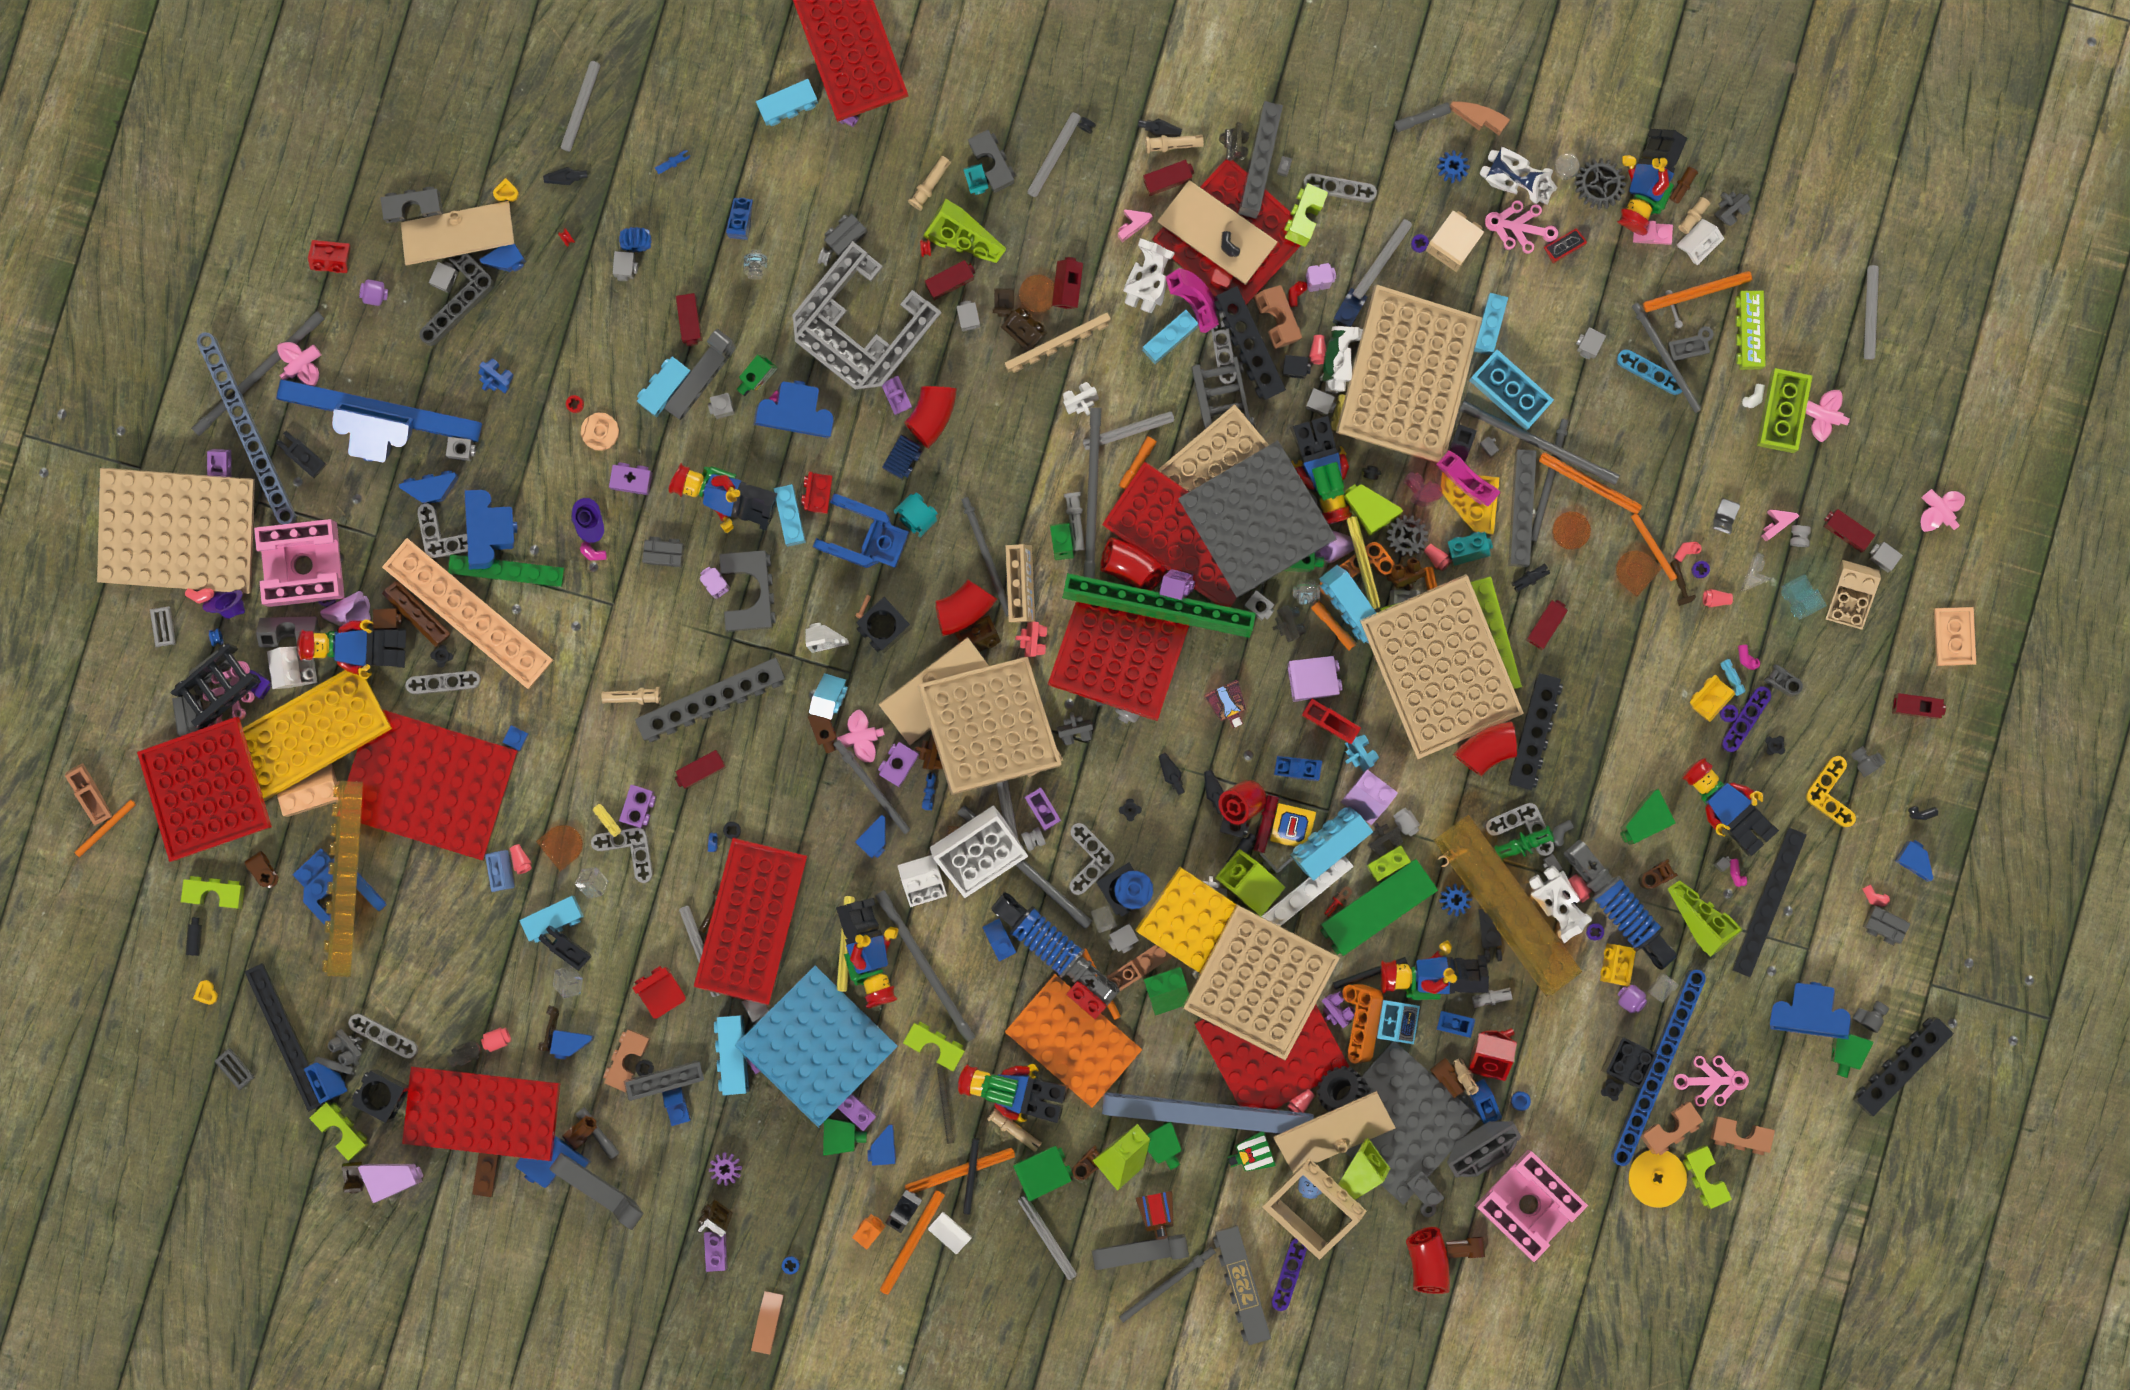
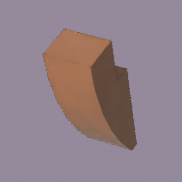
[1450,101,1510,136]
[65,763,112,826]
[751,1291,784,1355]

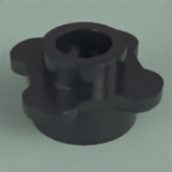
[1362,465,1382,480]
[430,645,453,668]
[1765,736,1785,755]
[1119,799,1142,822]
[1601,1079,1623,1101]

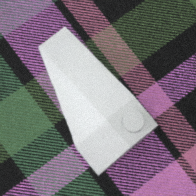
[806,623,849,653]

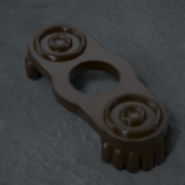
[538,1005,559,1051]

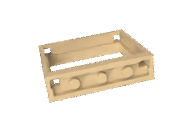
[1262,1159,1367,1260]

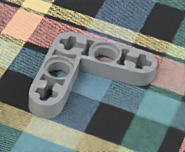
[418,504,468,559]
[1485,803,1554,856]
[1070,823,1114,895]
[591,828,653,883]

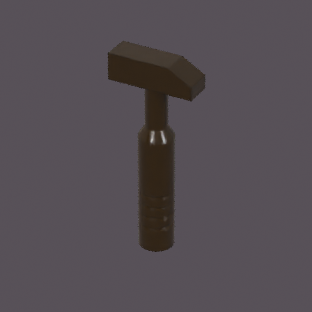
[1670,560,1696,606]
[698,890,719,933]

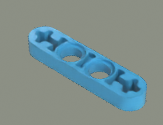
[1616,350,1682,395]

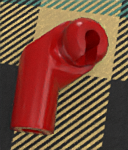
[1288,281,1308,307]

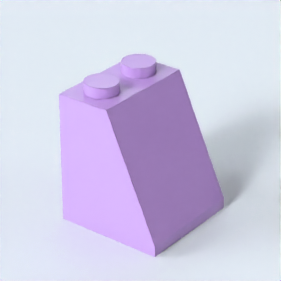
[1287,656,1342,702]
[1341,770,1398,825]
[358,1164,423,1203]

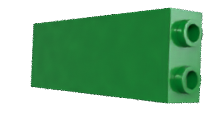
[1320,859,1438,956]

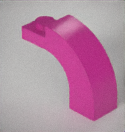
[1166,268,1219,333]
[1436,451,1501,507]

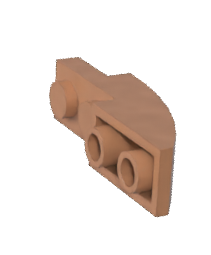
[1106,945,1173,991]

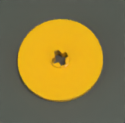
[1628,1150,1687,1208]

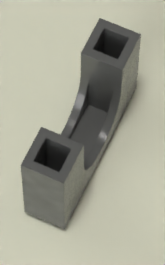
[719,550,776,632]

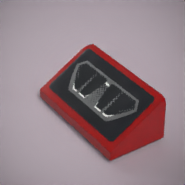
[1544,228,1587,264]

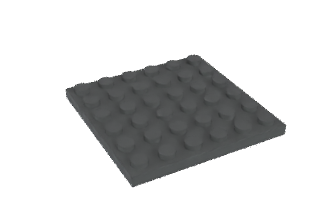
[1178,440,1337,598]
[1340,1041,1481,1205]

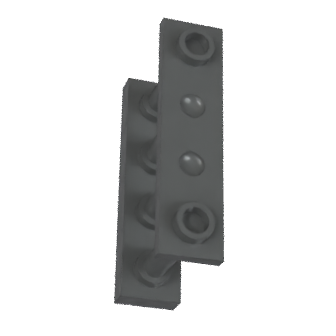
[1192,357,1255,430]

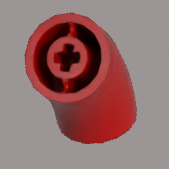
[904,386,957,449]
[1100,537,1166,591]
[935,579,997,636]
[1453,721,1517,777]
[1218,780,1266,825]
[1406,1227,1450,1294]

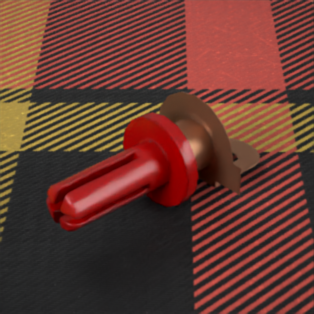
[1324,887,1352,917]

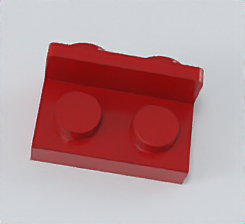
[308,240,351,273]
[801,472,833,514]
[1066,981,1107,1019]

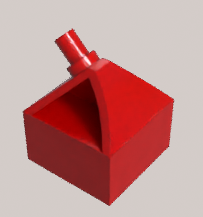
[1468,1028,1517,1081]

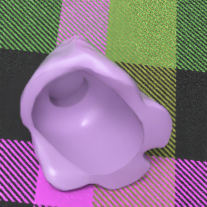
[1315,530,1355,563]
[320,591,371,626]

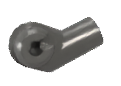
[1552,820,1574,847]

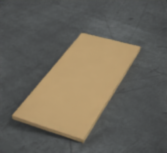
[1157,180,1278,284]
[401,201,514,265]
[879,637,989,745]
[1274,1091,1395,1173]

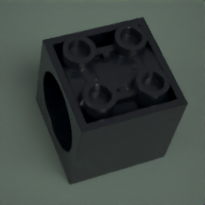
[856,597,912,653]
[1096,862,1134,917]
[1601,1036,1658,1089]
[352,1069,410,1123]

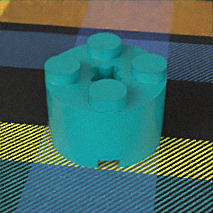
[894,492,938,537]

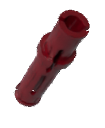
[1253,795,1280,853]

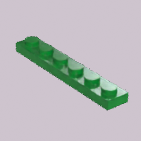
[448,555,565,587]

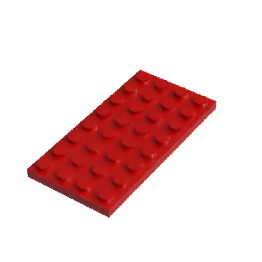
[793,0,909,122]
[1102,461,1237,608]
[694,838,807,1006]
[402,1066,561,1161]

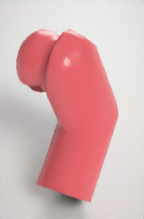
[1673,542,1702,562]
[185,588,214,604]
[1862,884,1890,907]

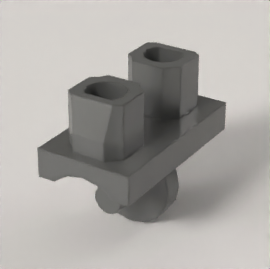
[1714,192,1751,226]
[1057,712,1093,746]
[328,1029,363,1067]

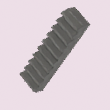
[624,1061,704,1101]

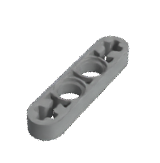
[1303,174,1377,202]
[1211,311,1236,385]
[405,671,481,694]
[348,1014,418,1058]

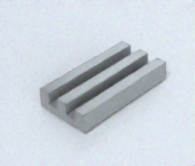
[150,606,176,648]

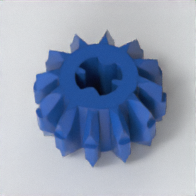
[1437,150,1470,183]
[619,227,652,252]
[1439,884,1472,916]

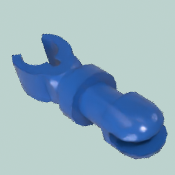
[655,150,690,174]
[922,772,936,810]

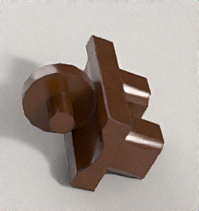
[1387,557,1426,591]
[915,735,943,770]

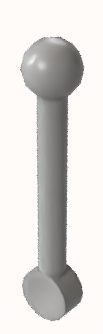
[1665,290,1683,328]

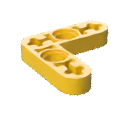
[1805,756,1856,827]

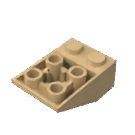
[1825,560,1881,630]

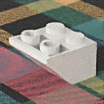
[267,646,318,689]
[897,855,947,907]

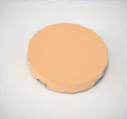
[581,412,619,451]

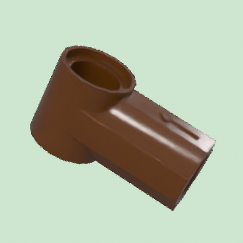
[1430,1058,1466,1098]
[562,1115,597,1151]
[1446,1237,1485,1258]

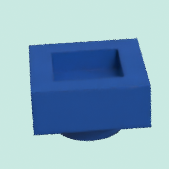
[503,725,529,751]

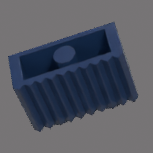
[882,434,923,480]

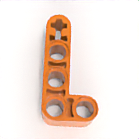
[1319,542,1395,595]
[1342,984,1383,1063]

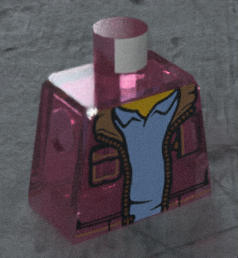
[1204,680,1246,728]

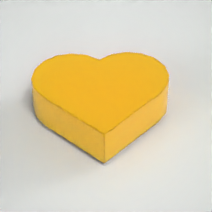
[493,178,519,202]
[193,980,218,1005]

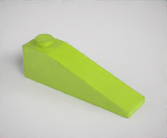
[923,199,1006,263]
[1668,880,1742,957]

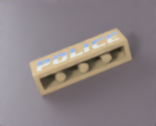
[1006,544,1035,623]

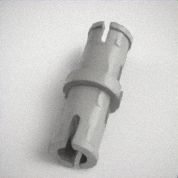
[1472,988,1512,1008]

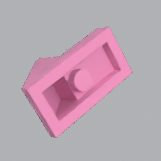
[1118,210,1153,243]
[1633,221,1673,245]
[1761,510,1799,541]

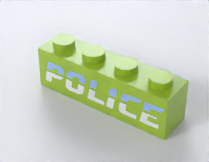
[1735,291,1766,370]

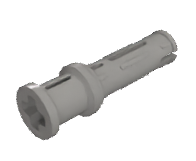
[1064,492,1085,551]

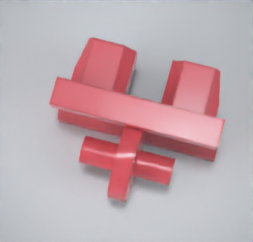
[1015,621,1047,657]

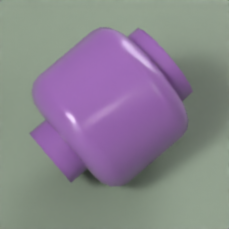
[359,279,388,306]
[1618,985,1647,1013]

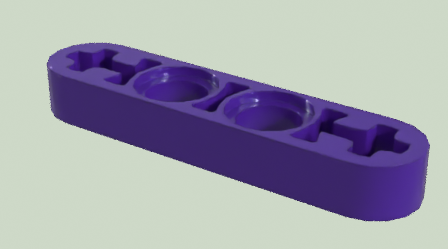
[1721,687,1771,752]
[1272,1238,1307,1311]

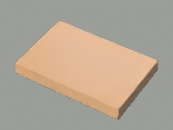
[1934,607,1976,666]

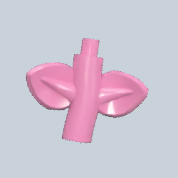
[277,342,322,386]
[1805,390,1850,442]
[1921,489,1965,531]
[837,709,885,763]

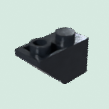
[1449,424,1477,462]

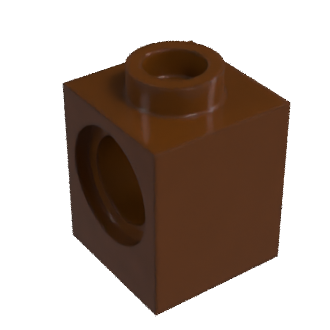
[373,609,403,629]

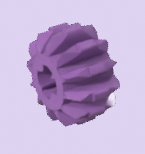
[709,1152,742,1186]

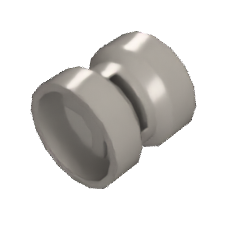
[1790,525,1811,547]
[1021,827,1046,852]

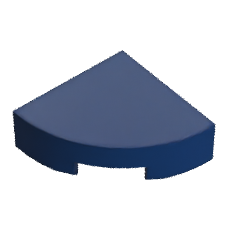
[708,833,718,852]

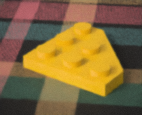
[1440,472,1499,535]

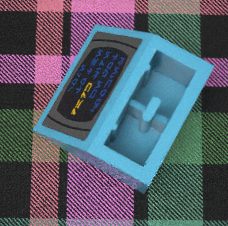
[1376,1000,1420,1044]

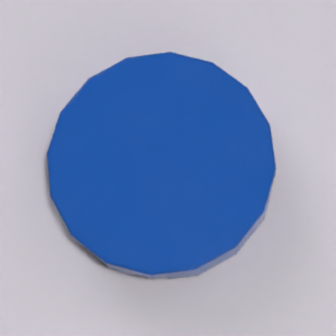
[1115,871,1153,909]

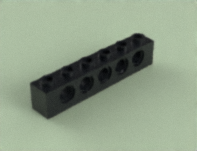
[1214,286,1286,401]
[1508,673,1563,791]
[1853,1017,1954,1117]

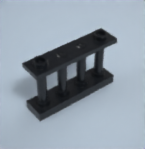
[171,643,261,729]

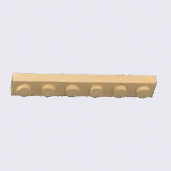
[1005,313,1111,373]

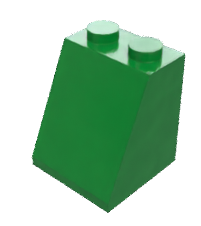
[1620,789,1676,845]
[1143,967,1189,1016]
[1013,1145,1074,1202]

